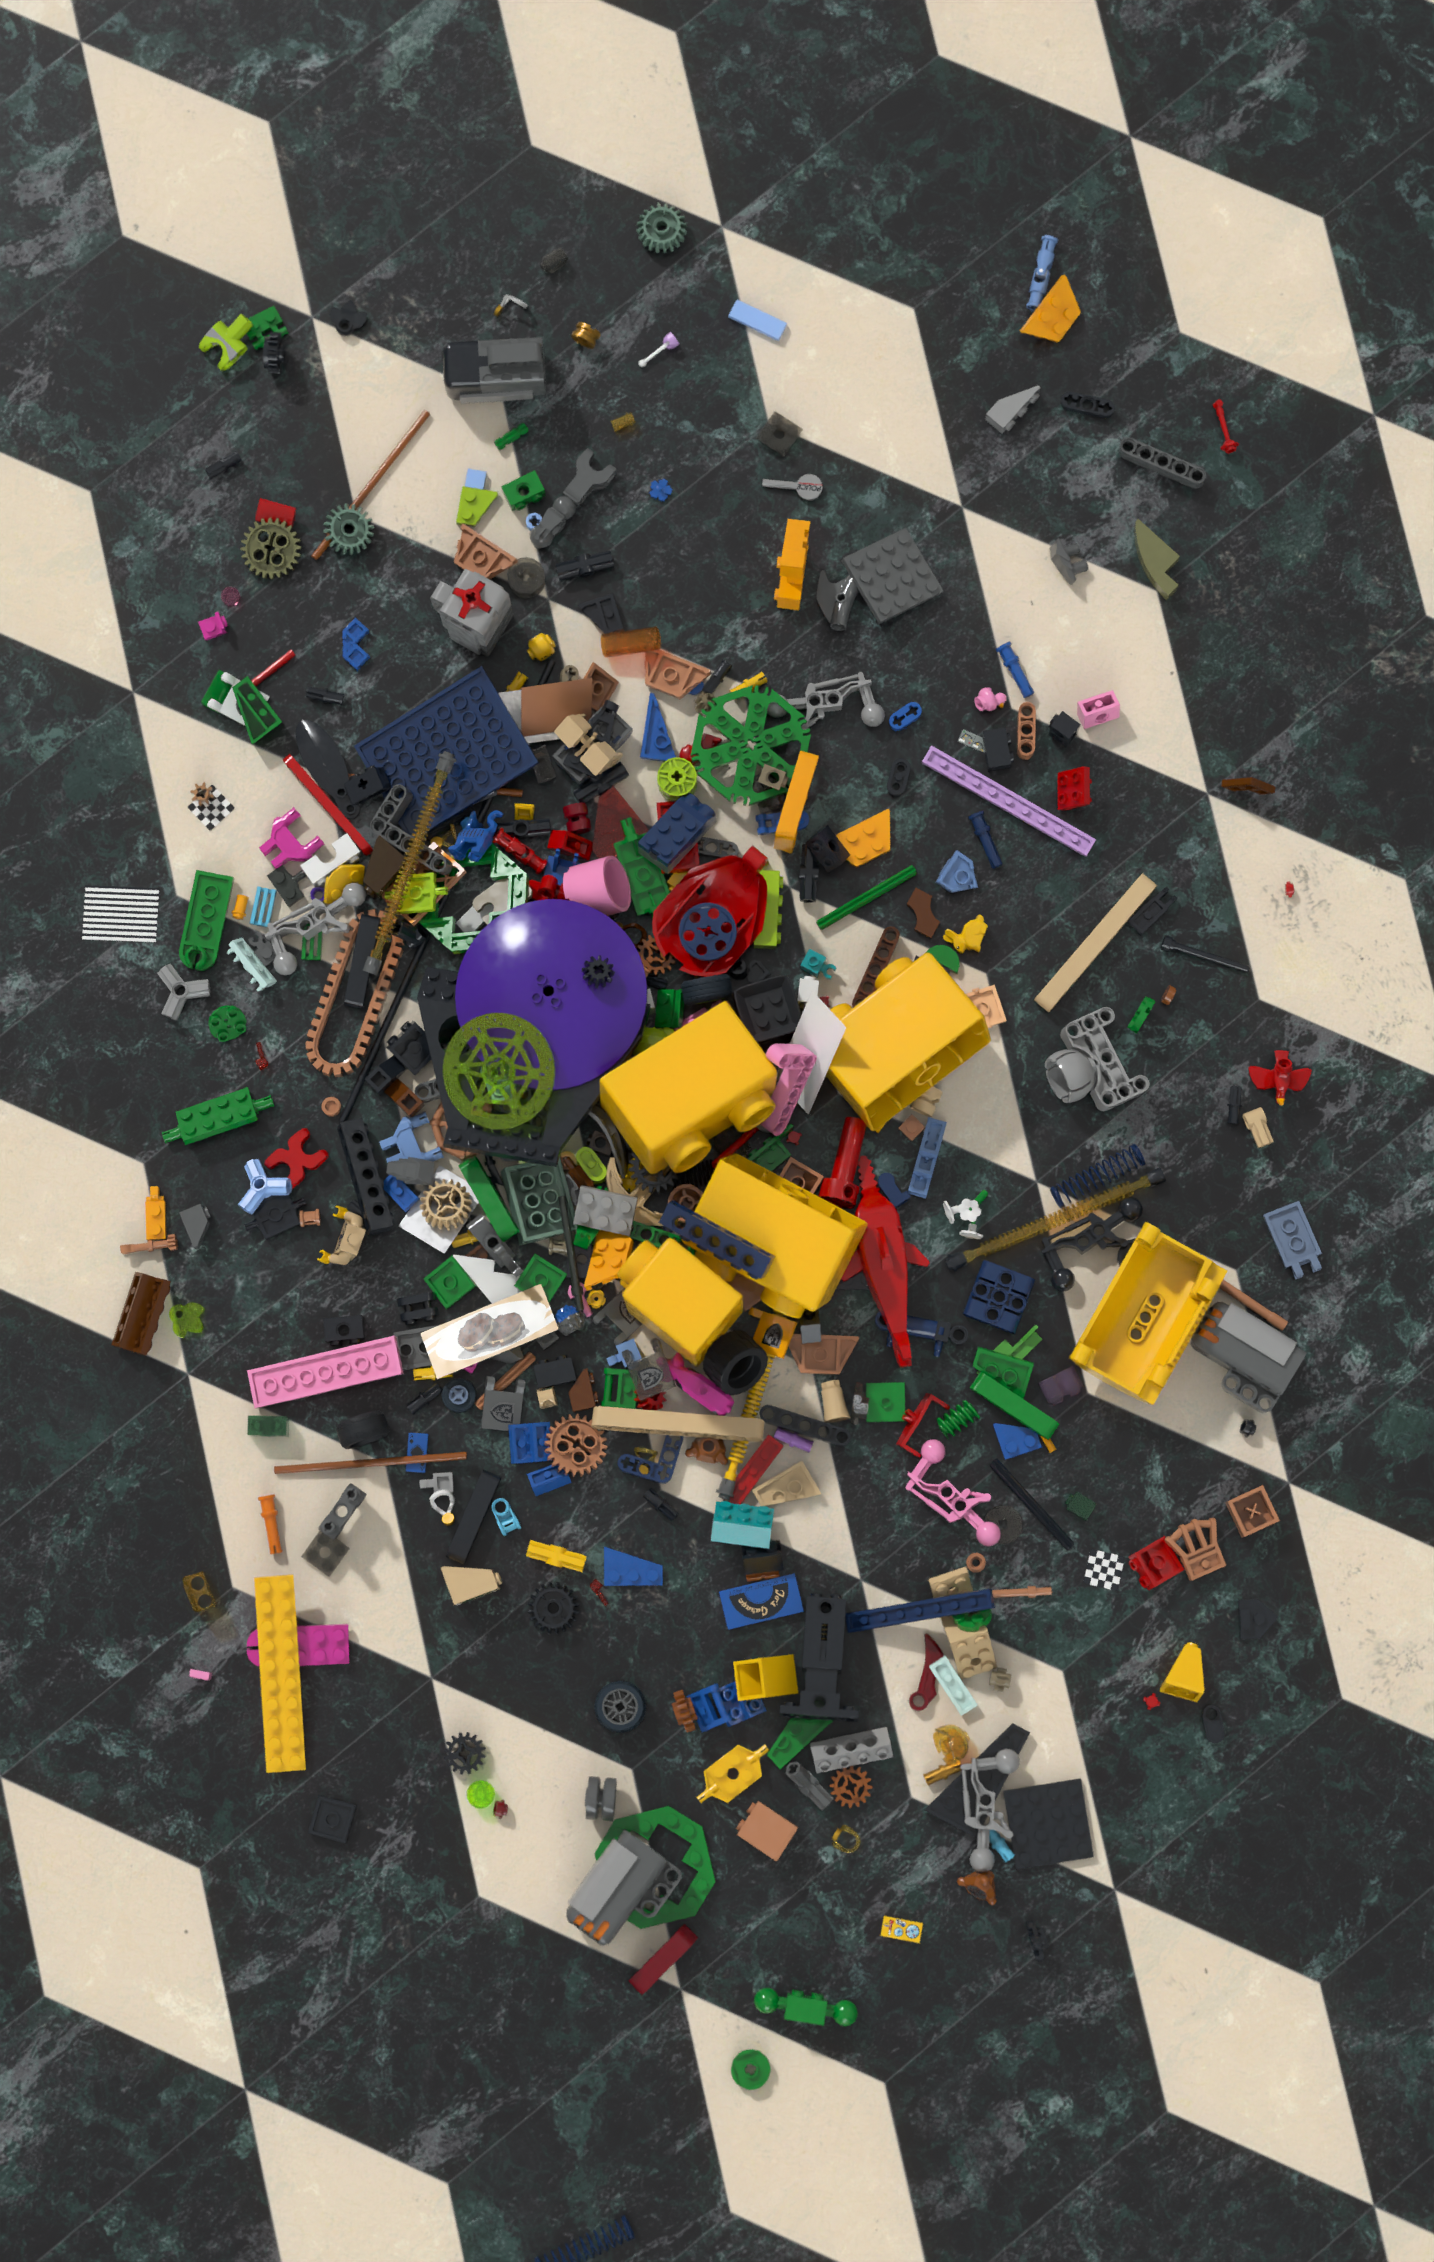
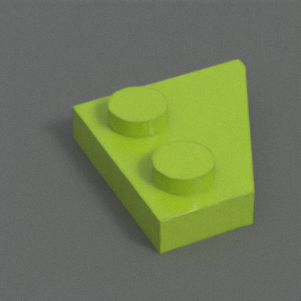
[456,486,498,527]

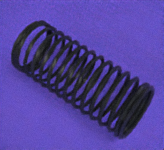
[669,1158,716,1189]

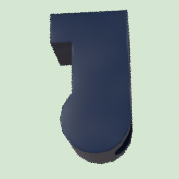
[878,1173,910,1208]

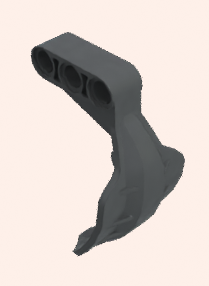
[535,1097,628,1179]

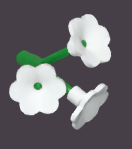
[943,1190,988,1239]

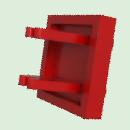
[1058,766,1092,811]

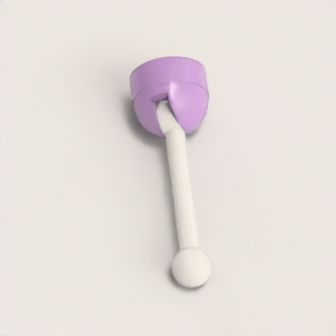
[639,332,679,367]

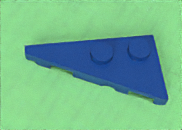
[640,693,676,762]

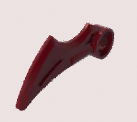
[908,1633,944,1711]

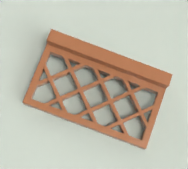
[381,842,467,926]

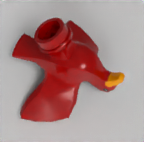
[1248,1050,1312,1105]

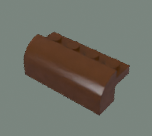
[111,1272,171,1356]

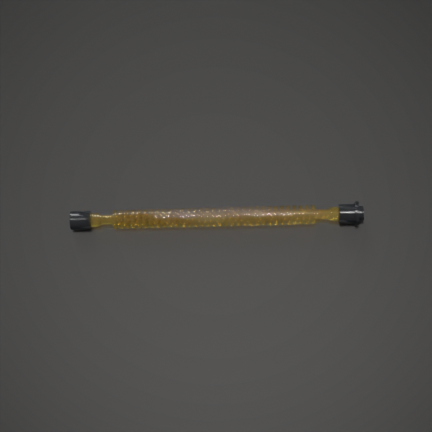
[945,1167,1166,1272]

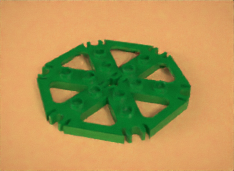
[691,685,811,806]

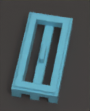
[250,886,277,927]

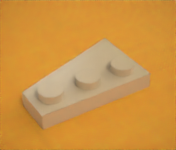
[752,1461,822,1506]

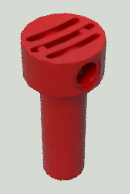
[819,1117,867,1209]

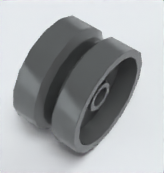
[585,1776,617,1821]

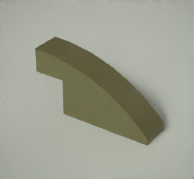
[1134,519,1180,601]

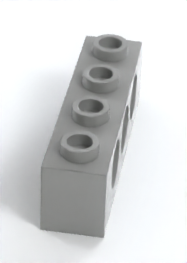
[810,1727,893,1773]

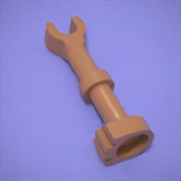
[120,1234,178,1254]

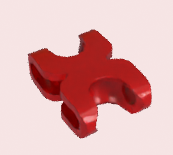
[264,1128,329,1189]

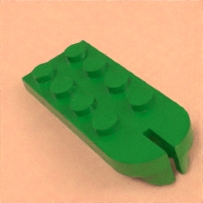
[179,870,234,971]

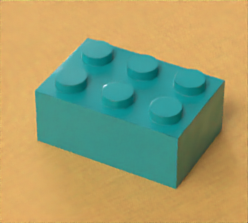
[711,1501,774,1549]

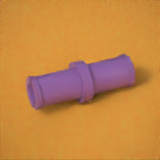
[773,1427,814,1453]

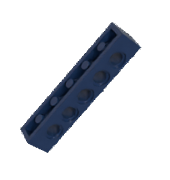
[659,1200,775,1280]

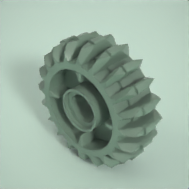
[637,203,687,254]
[323,504,374,555]

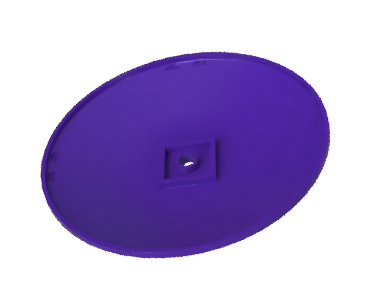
[455,899,647,1090]

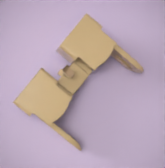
[554,714,623,776]

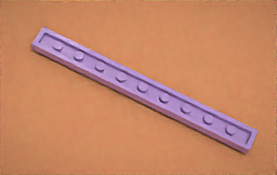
[922,745,1096,857]

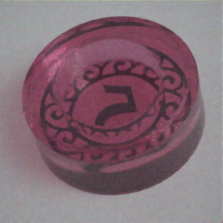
[221,587,240,607]

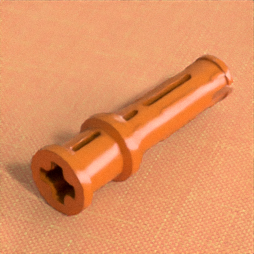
[258,1494,282,1554]

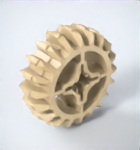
[420,1179,472,1231]

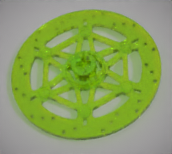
[443,1013,555,1129]

